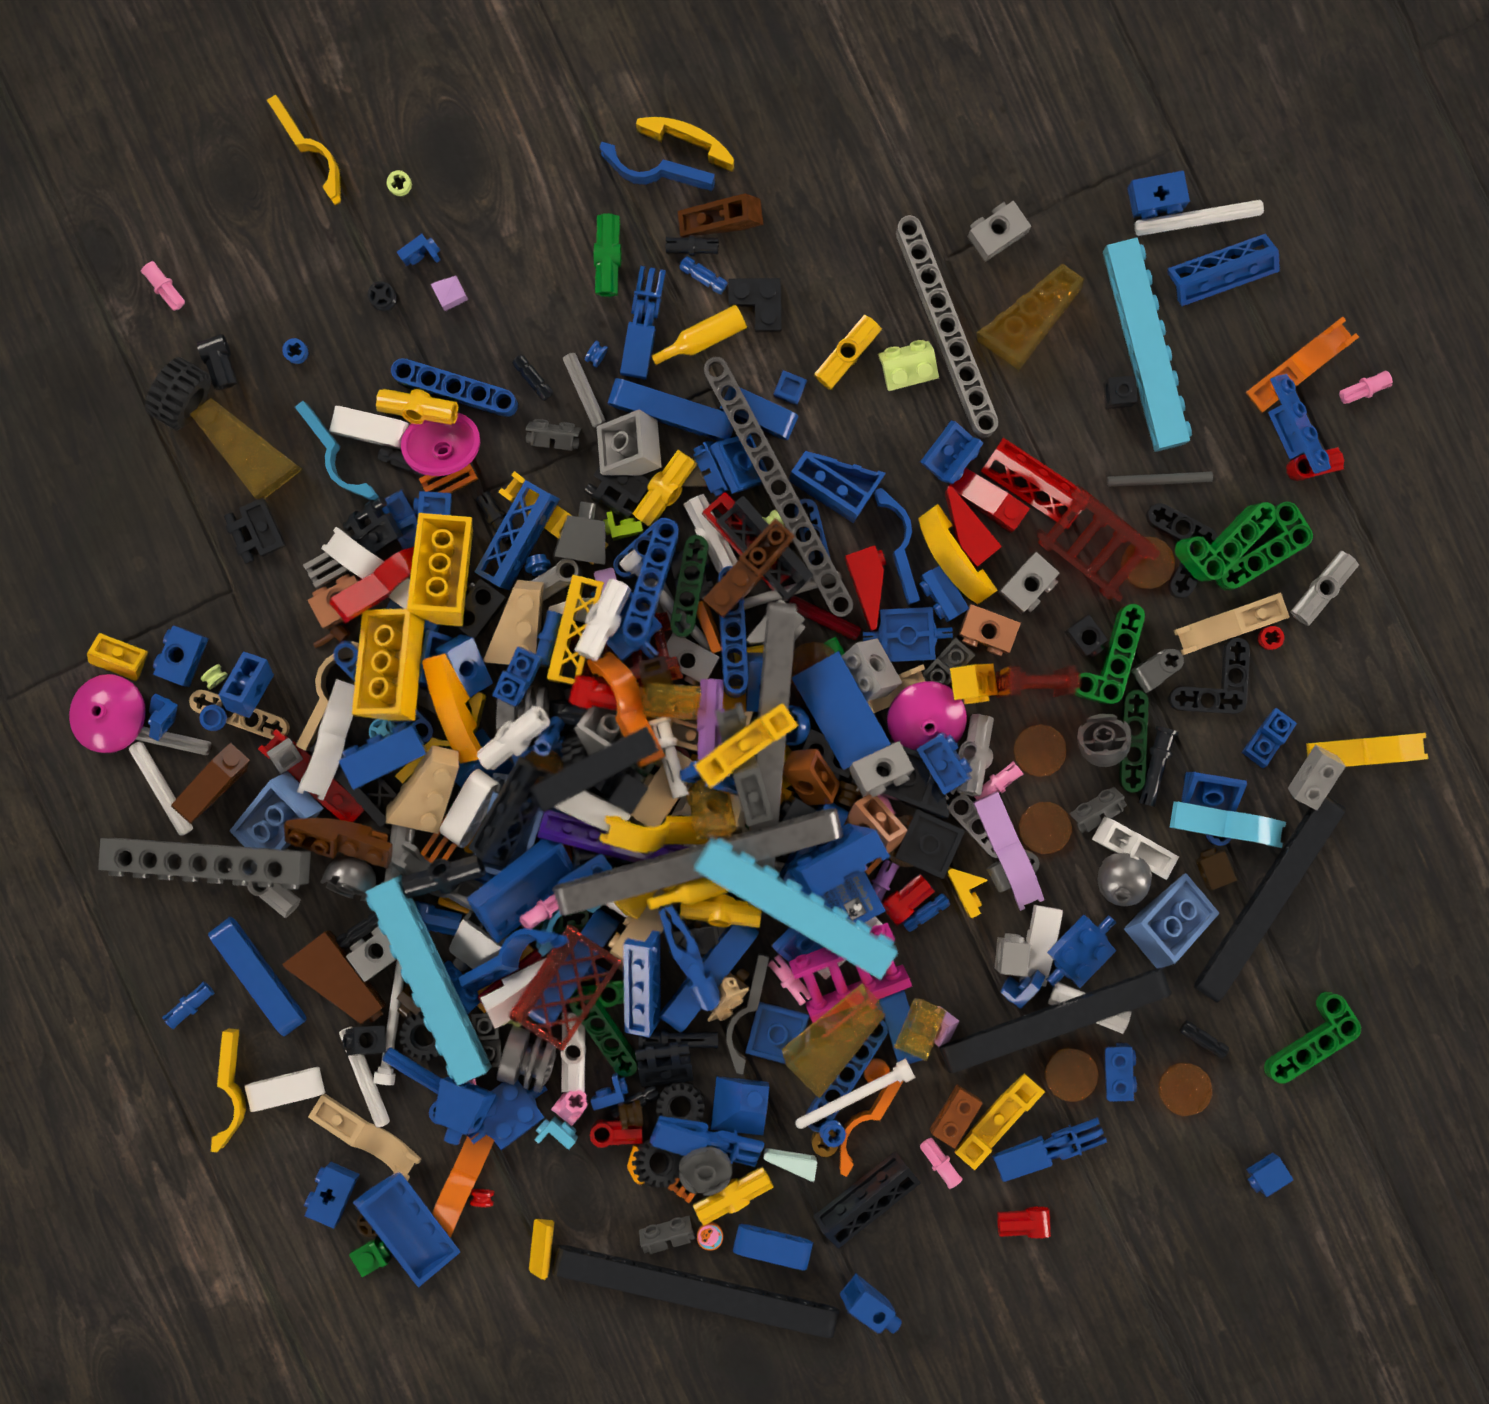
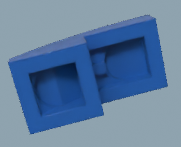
[382,490,418,550]

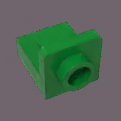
[349,1236,391,1277]

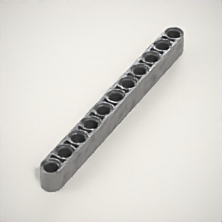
[704,357,853,617]
[749,602,796,869]
[553,809,843,915]

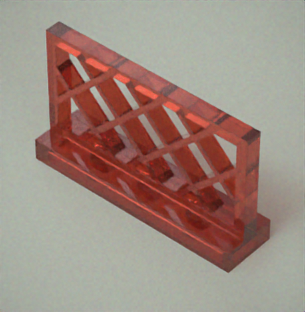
[508,924,622,1052]

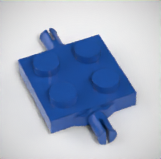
[590,588,662,662]
[863,607,953,662]
[1046,915,1116,988]
[468,1080,548,1150]

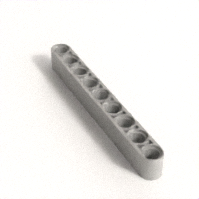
[896,215,998,438]

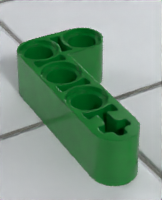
[1175,502,1276,581]
[1216,502,1313,591]
[1070,604,1145,704]
[1264,992,1361,1083]

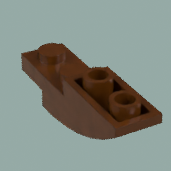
[703,518,795,618]
[284,818,393,868]

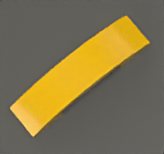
[636,117,734,172]
[918,504,998,604]
[694,703,798,788]
[955,1073,1045,1170]

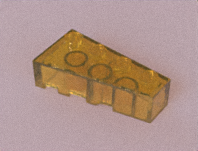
[977,264,1084,370]
[190,398,303,499]
[781,983,885,1099]

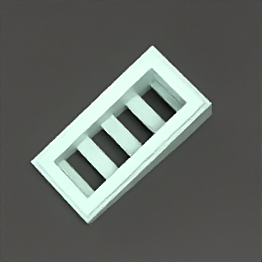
[764,1148,817,1182]

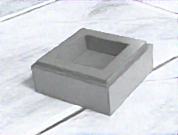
[267,738,303,774]

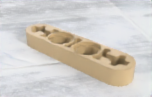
[189,690,290,739]

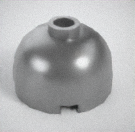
[1077,714,1131,767]
[1097,853,1152,906]
[321,856,376,901]

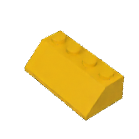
[407,513,473,626]
[352,609,425,721]

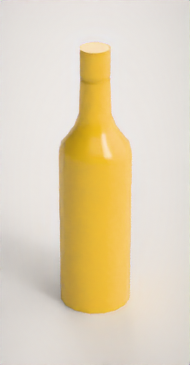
[651,305,747,365]
[647,876,729,910]

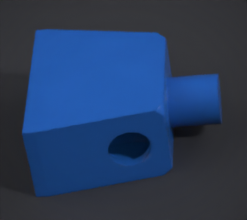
[435,1077,496,1145]
[840,1274,902,1334]

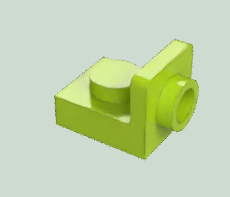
[603,511,644,540]

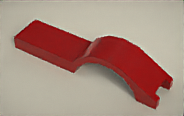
[329,547,414,623]
[258,729,364,822]

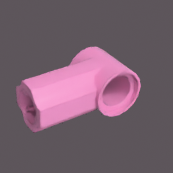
[551,1089,588,1126]

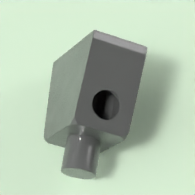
[553,501,605,565]
[449,911,511,971]

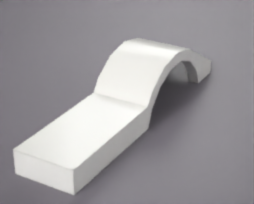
[321,527,410,609]
[297,679,355,800]

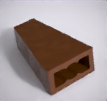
[282,930,387,1024]

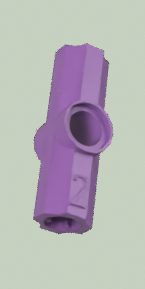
[697,679,724,760]

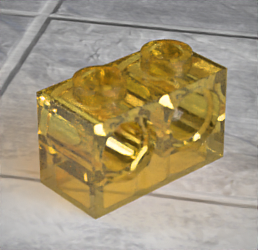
[894,998,947,1060]

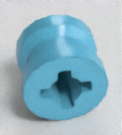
[369,719,396,738]

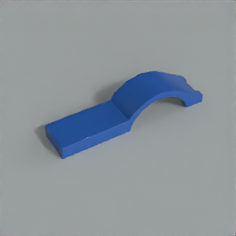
[599,142,715,191]
[874,488,920,605]
[459,929,568,991]

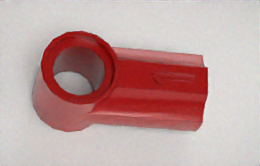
[1287,447,1345,481]
[569,675,617,711]
[882,874,935,926]
[590,1119,642,1148]
[997,1206,1051,1238]

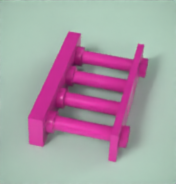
[788,923,912,1025]

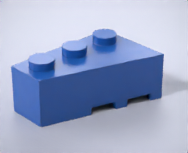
[788,451,886,523]
[339,722,427,789]
[789,824,890,896]

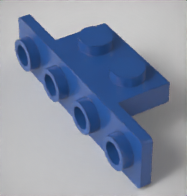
[1268,374,1331,474]

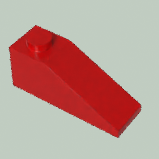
[947,468,1030,533]
[945,486,1002,568]
[844,545,886,632]

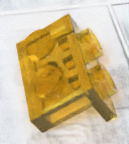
[641,683,702,720]

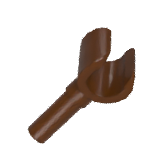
[313,625,351,648]

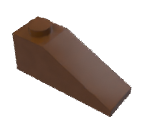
[677,193,763,237]
[171,743,250,824]

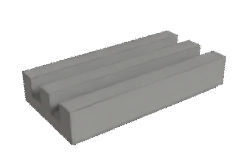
[303,552,349,588]

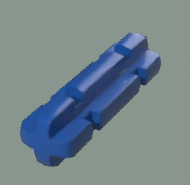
[679,256,728,294]
[902,894,950,932]

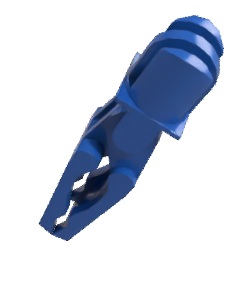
[620,266,666,380]
[658,903,720,1011]
[650,1116,764,1167]
[992,1117,1107,1182]

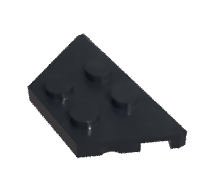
[851,742,949,819]

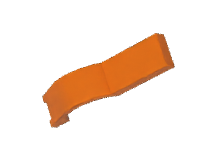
[1245,317,1359,413]
[586,652,665,768]
[839,1065,903,1177]
[432,1134,494,1238]

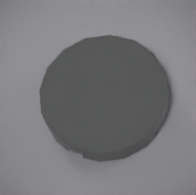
[679,1146,732,1196]

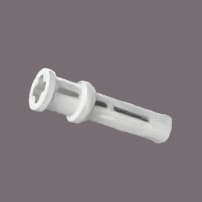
[648,716,689,799]

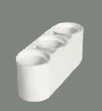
[329,406,409,449]
[440,769,501,848]
[245,1067,325,1112]

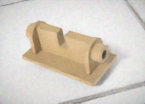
[708,977,749,1022]

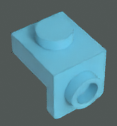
[535,1116,578,1150]

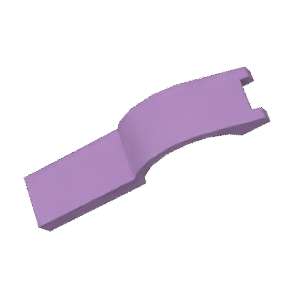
[973,792,1044,911]

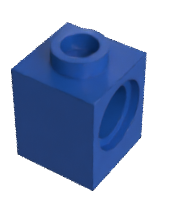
[1246,1152,1294,1197]

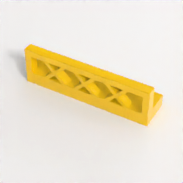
[547,575,604,685]

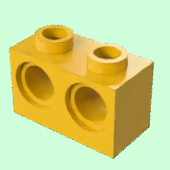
[950,663,998,704]

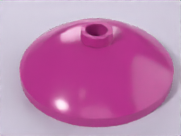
[401,413,480,476]
[69,674,145,753]
[887,681,967,751]

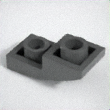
[922,636,976,686]
[471,1013,502,1068]

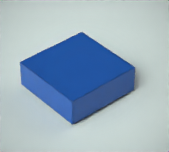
[773,370,807,405]

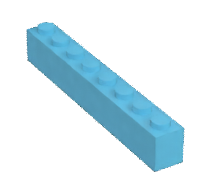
[1103,237,1192,452]
[694,838,898,980]
[366,875,492,1086]

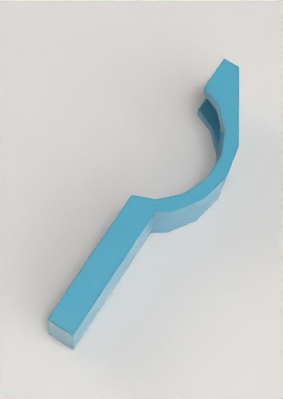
[1170,802,1286,848]

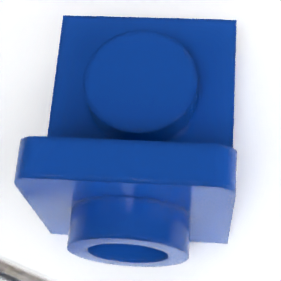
[397,234,440,266]
[414,491,452,515]
[148,694,178,741]
[1000,970,1046,1009]
[591,1073,629,1110]

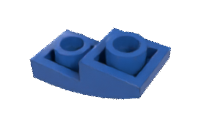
[493,647,543,707]
[1242,708,1297,768]

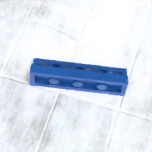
[1168,234,1280,306]
[475,480,560,590]
[623,930,661,1038]

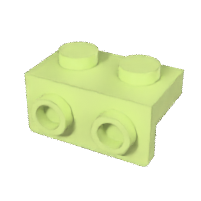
[879,340,939,391]

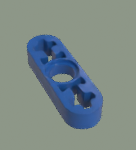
[794,499,831,566]

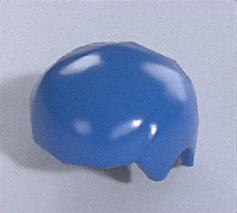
[785,705,811,745]

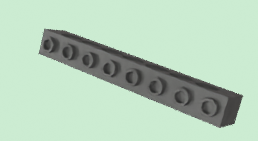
[98,838,311,889]

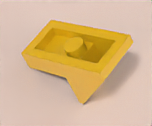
[947,867,987,919]

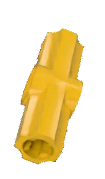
[814,315,882,390]
[376,389,459,425]
[632,450,697,527]
[680,894,762,928]
[693,1166,774,1226]

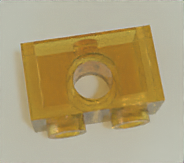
[687,780,737,840]

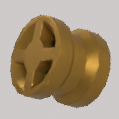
[811,1129,838,1157]

